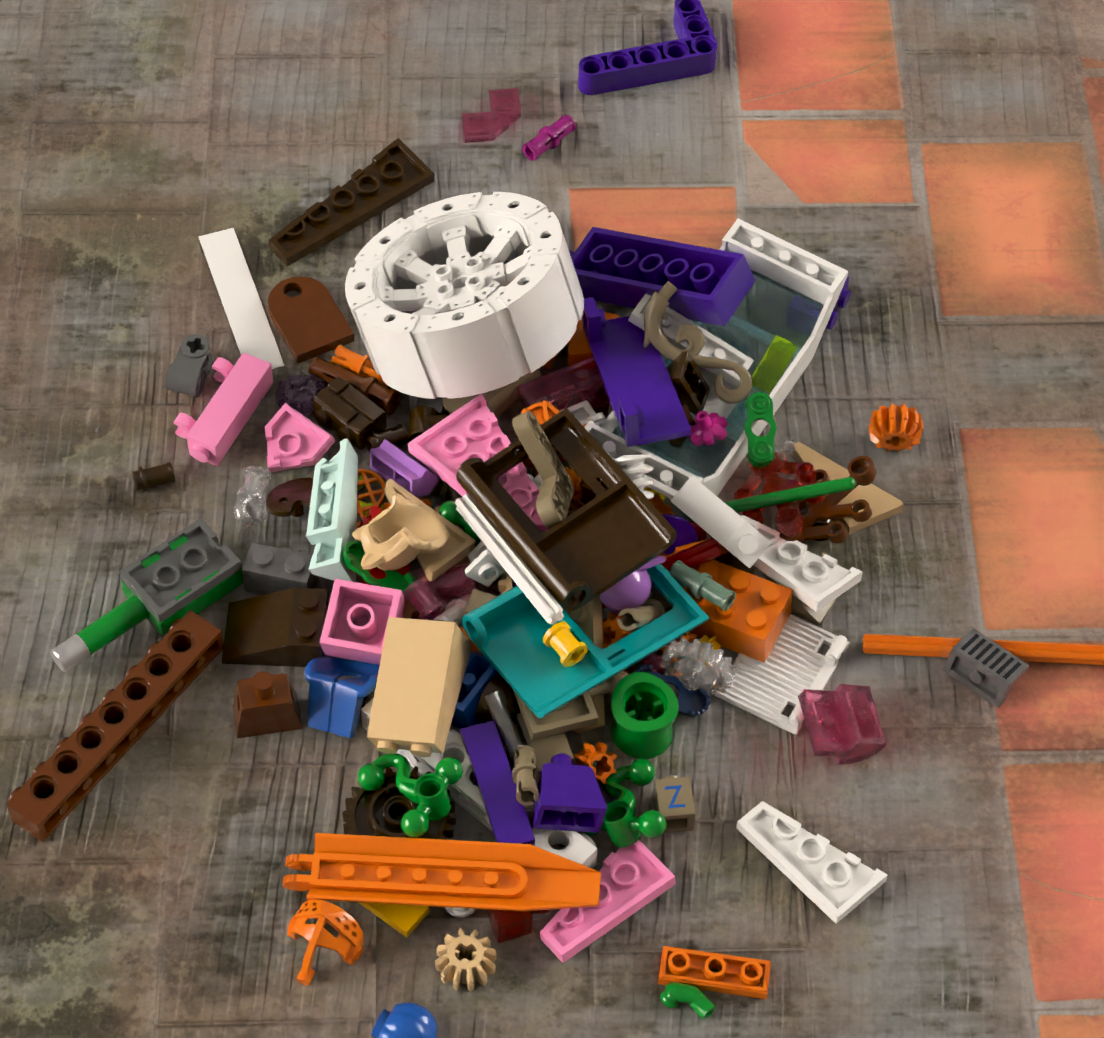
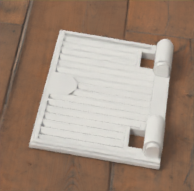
[714,614,850,735]

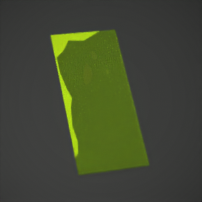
[751,335,798,394]

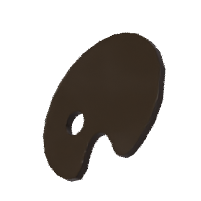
[266,478,313,517]

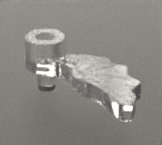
[774,438,801,483]

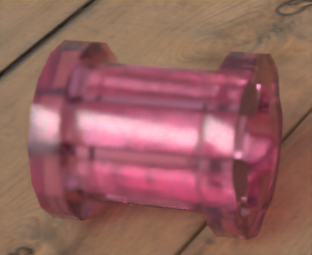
[403,577,447,620]

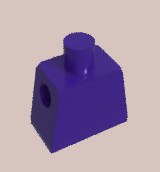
[533,753,607,833]

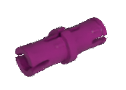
[522,115,576,161]

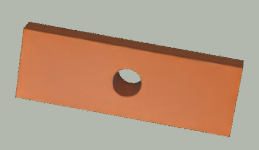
[658,946,771,999]

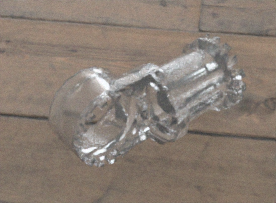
[233,465,272,528]

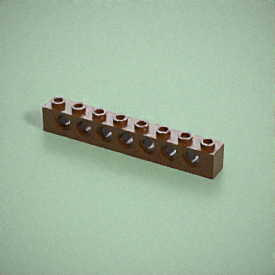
[6,610,224,842]

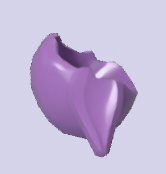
[600,556,666,614]

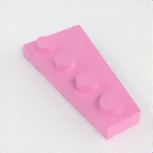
[540,839,676,963]

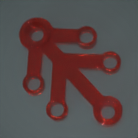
[734,450,825,537]

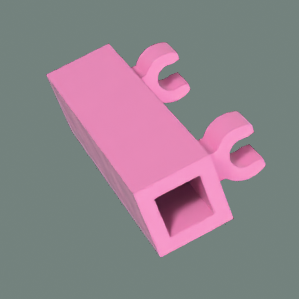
[174,353,273,466]

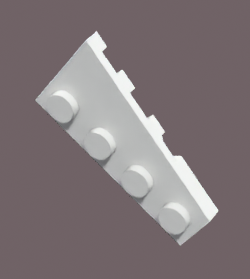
[741,515,863,612]
[736,801,888,924]

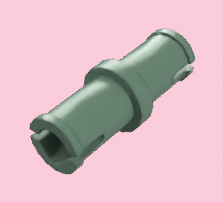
[669,560,736,611]

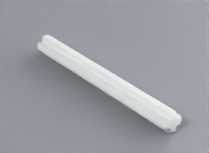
[455,494,564,624]

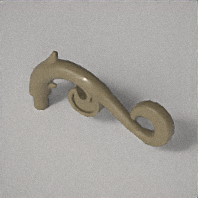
[643,281,752,404]

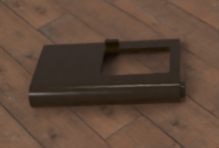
[456,408,677,612]

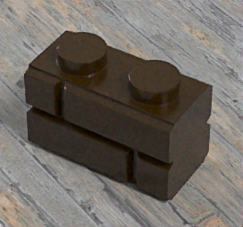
[313,376,387,450]

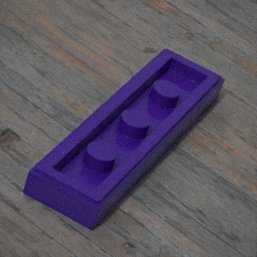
[460,720,535,846]

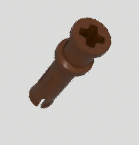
[308,356,402,415]

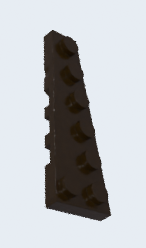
[269,138,435,267]

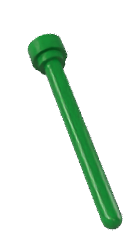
[724,477,856,513]

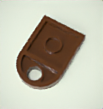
[268,276,354,364]

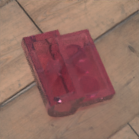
[798,684,887,765]

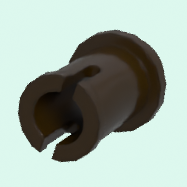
[365,424,408,453]
[132,462,175,492]

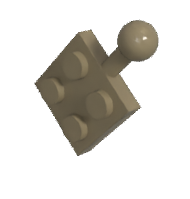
[512,671,629,740]

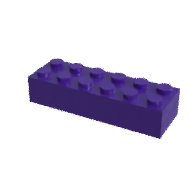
[571,227,756,327]

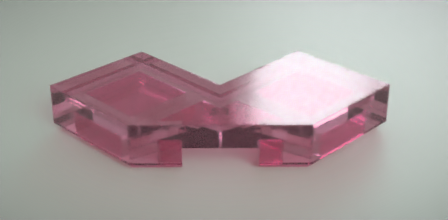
[462,88,521,143]

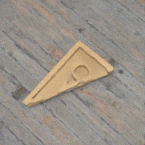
[791,442,904,535]
[384,479,476,582]

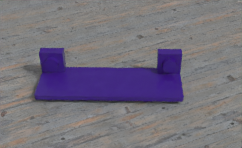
[582,297,691,447]

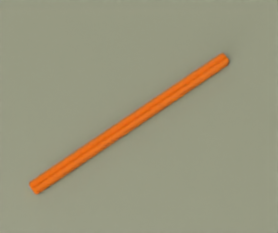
[862,634,1104,665]

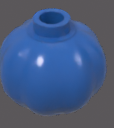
[371,1002,437,1038]

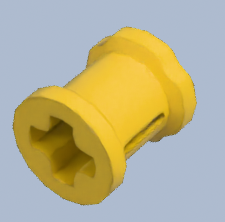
[543,621,588,667]

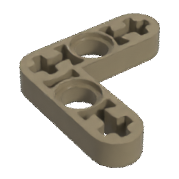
[512,411,574,528]

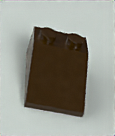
[222,588,329,667]

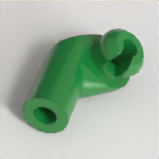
[660,982,716,1020]

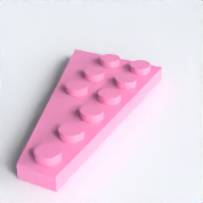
[408,394,549,531]

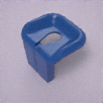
[305,656,380,738]

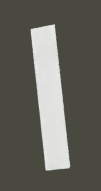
[198,228,285,369]

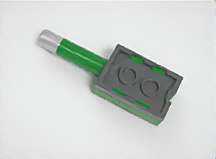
[51,518,244,672]

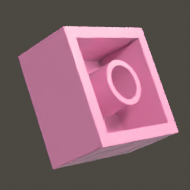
[319,579,406,665]

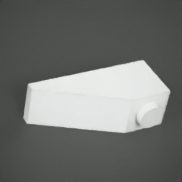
[670,475,772,568]

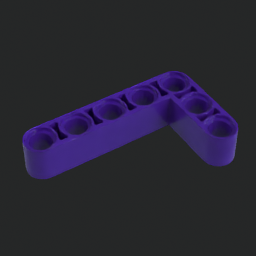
[578,0,717,95]

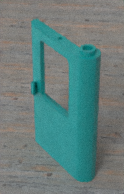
[462,564,709,718]

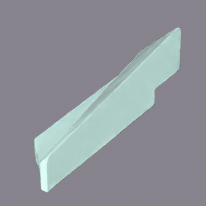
[306,438,358,582]

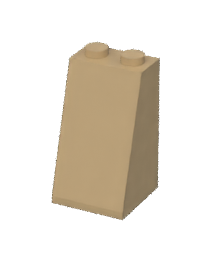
[367,617,472,757]

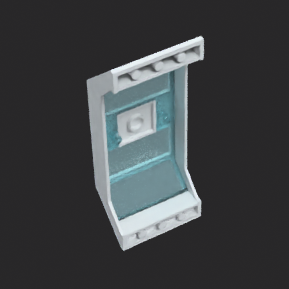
[584,219,848,499]

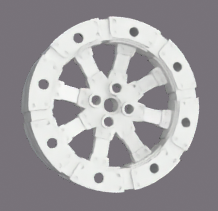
[345,192,584,399]

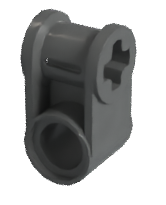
[166,334,213,397]

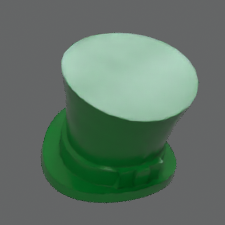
[611,672,679,759]

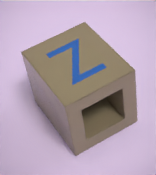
[653,775,695,833]

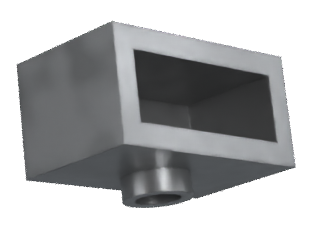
[242,543,318,595]

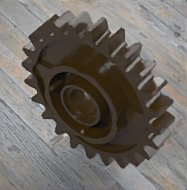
[342,766,456,840]

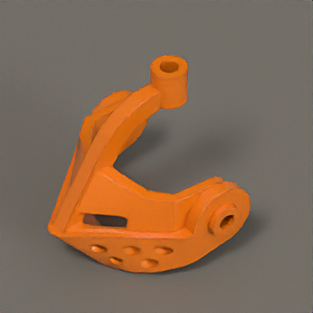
[287,899,364,986]

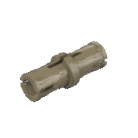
[512,745,540,806]

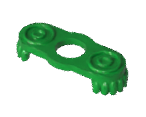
[744,392,777,469]
[342,540,417,598]

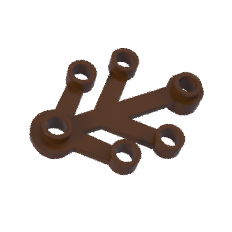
[775,456,877,543]

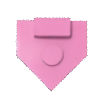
[265,403,335,472]

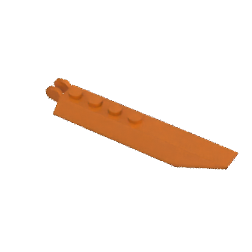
[282,833,601,911]

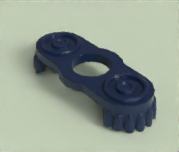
[634,664,710,717]

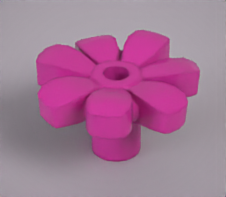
[689,411,728,446]

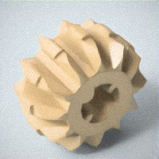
[435,928,497,992]

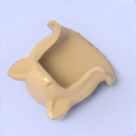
[352,493,449,571]

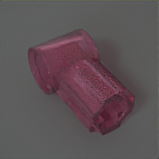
[411,562,478,609]

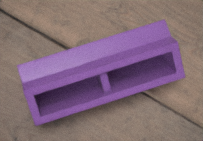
[370,439,440,497]

